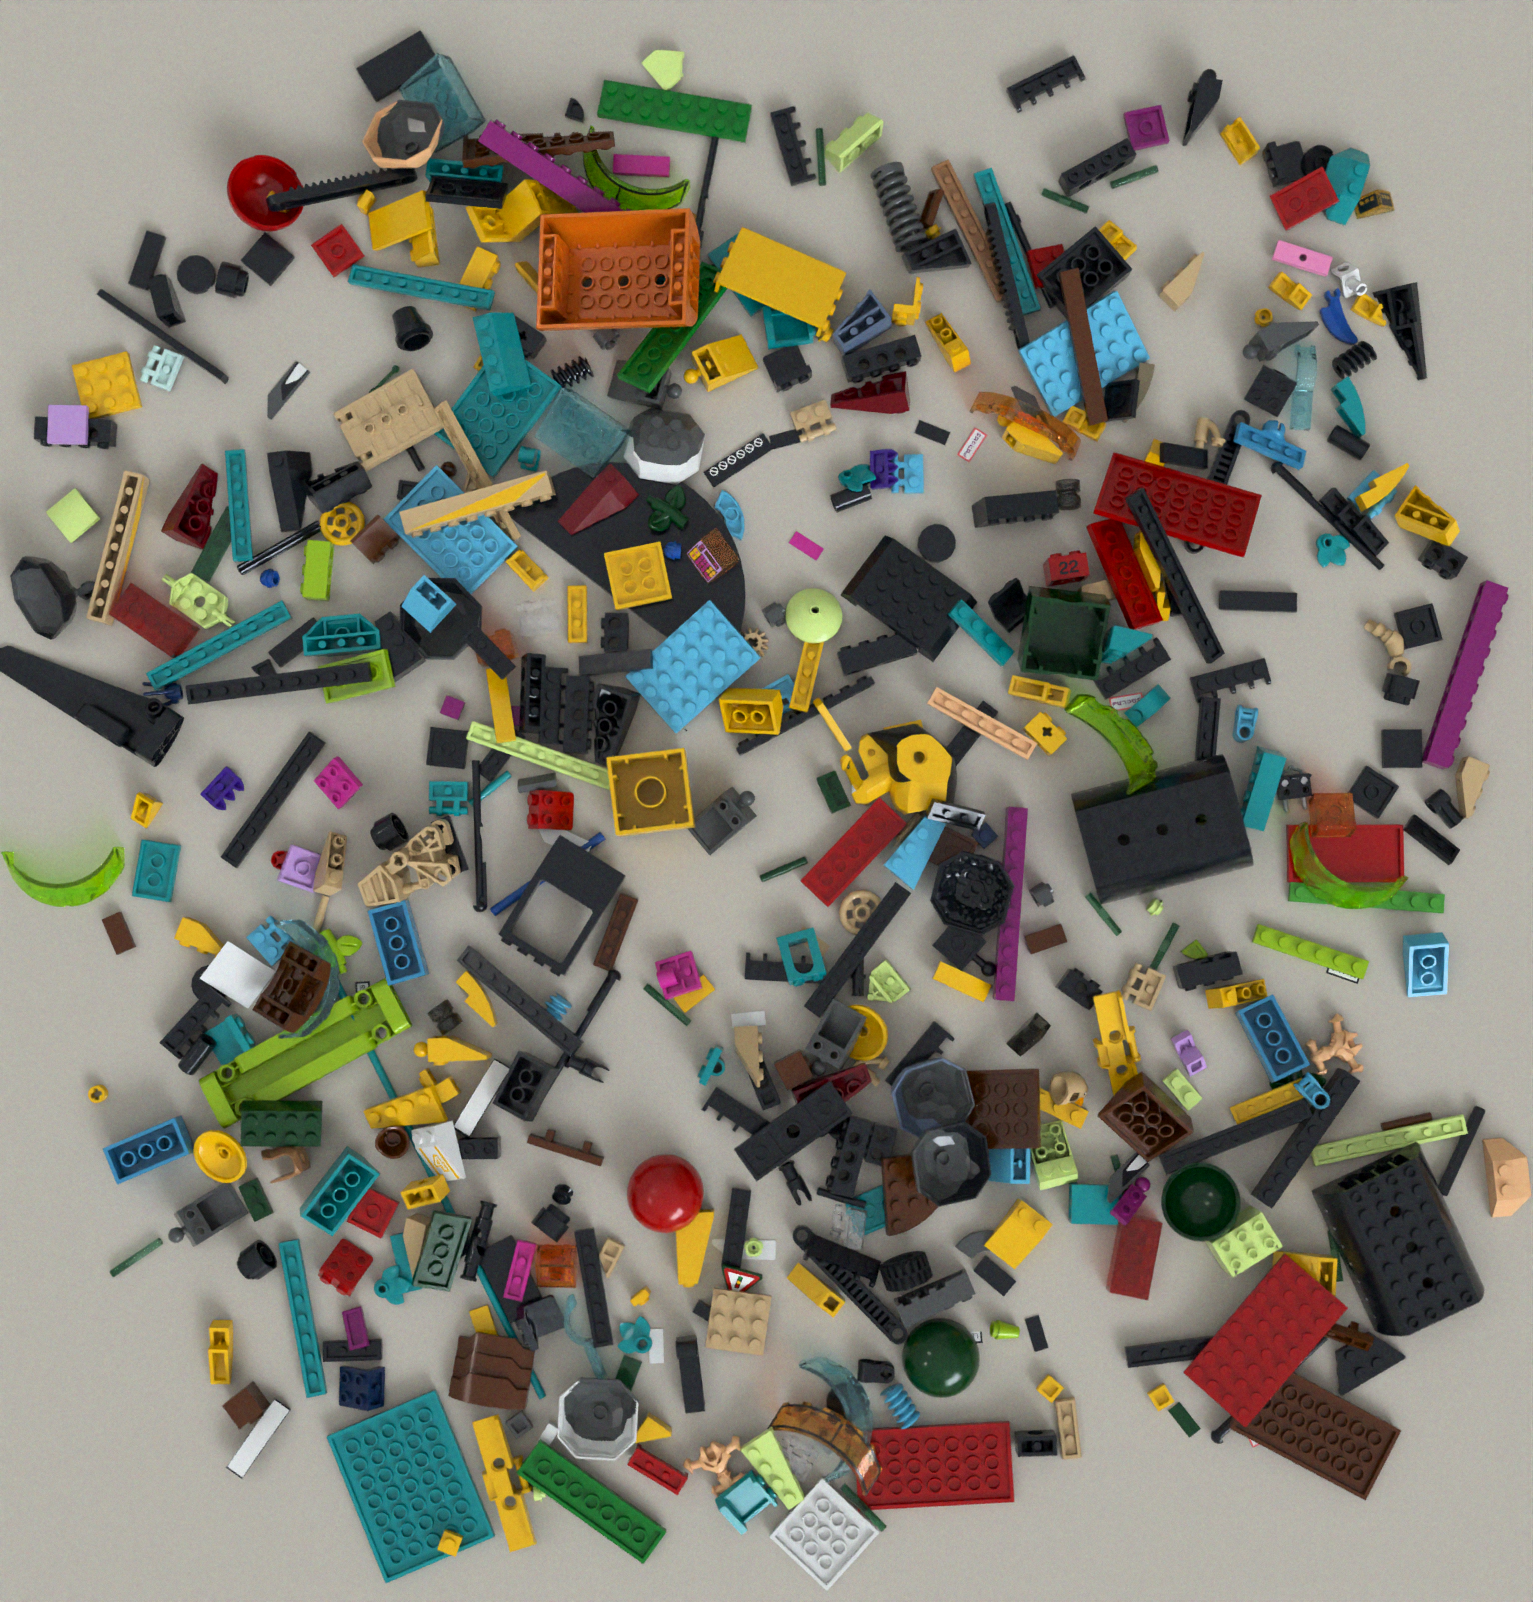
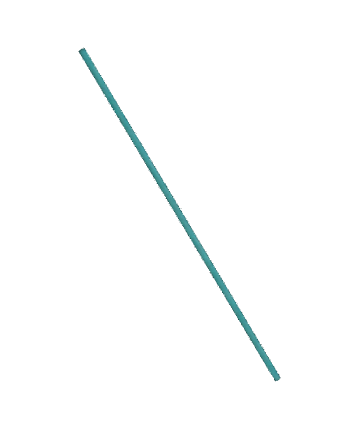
[332,979,546,1399]

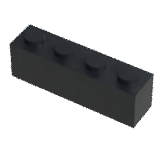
[837,632,918,676]

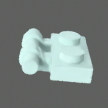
[140,345,184,392]

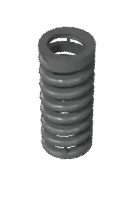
[870,162,928,253]

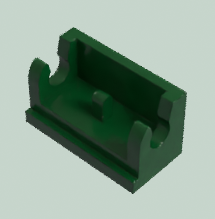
[816,771,851,814]

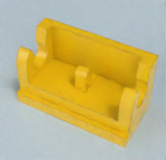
[1220,117,1260,165]
[506,550,549,592]

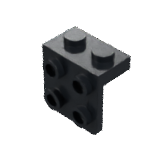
[1262,141,1305,187]
[763,345,812,393]
[988,578,1027,633]
[515,1295,566,1352]

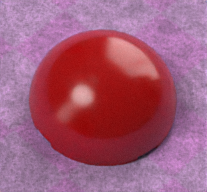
[227,155,304,232]
[627,1154,704,1233]

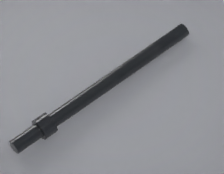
[1005,202,1056,308]

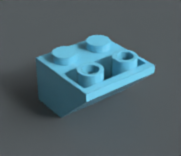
[401,575,456,633]
[988,1149,1030,1184]

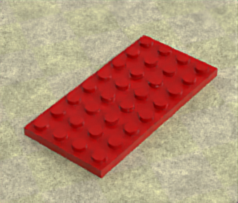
[1093,452,1262,558]
[1183,1253,1348,1428]
[854,1421,1015,1511]

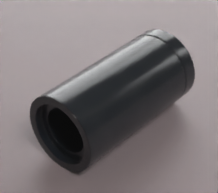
[1327,425,1370,461]
[830,483,872,513]
[178,1033,217,1075]

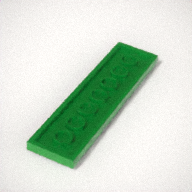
[597,80,752,143]
[617,261,728,393]
[516,1439,666,1564]

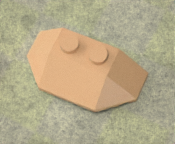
[1482,1138,1531,1218]

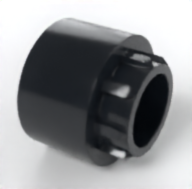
[215,261,249,298]
[1382,673,1420,706]
[370,813,409,851]
[531,1204,570,1243]
[237,1240,277,1280]

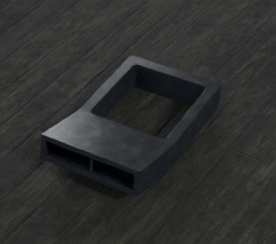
[498,835,626,977]

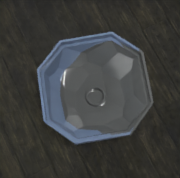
[891,1057,975,1137]

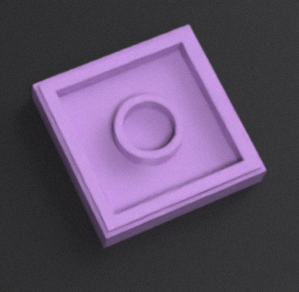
[47,405,89,445]
[277,844,321,893]

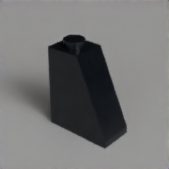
[148,274,186,328]

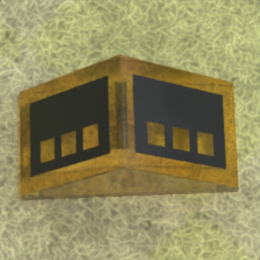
[1354,189,1394,219]

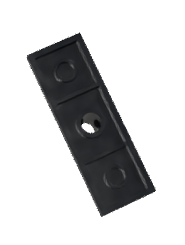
[734,1080,852,1182]

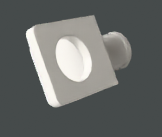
[1331,262,1367,298]

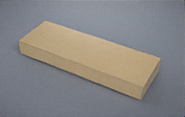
[1055,1397,1082,1460]

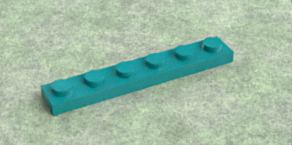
[225,449,253,562]

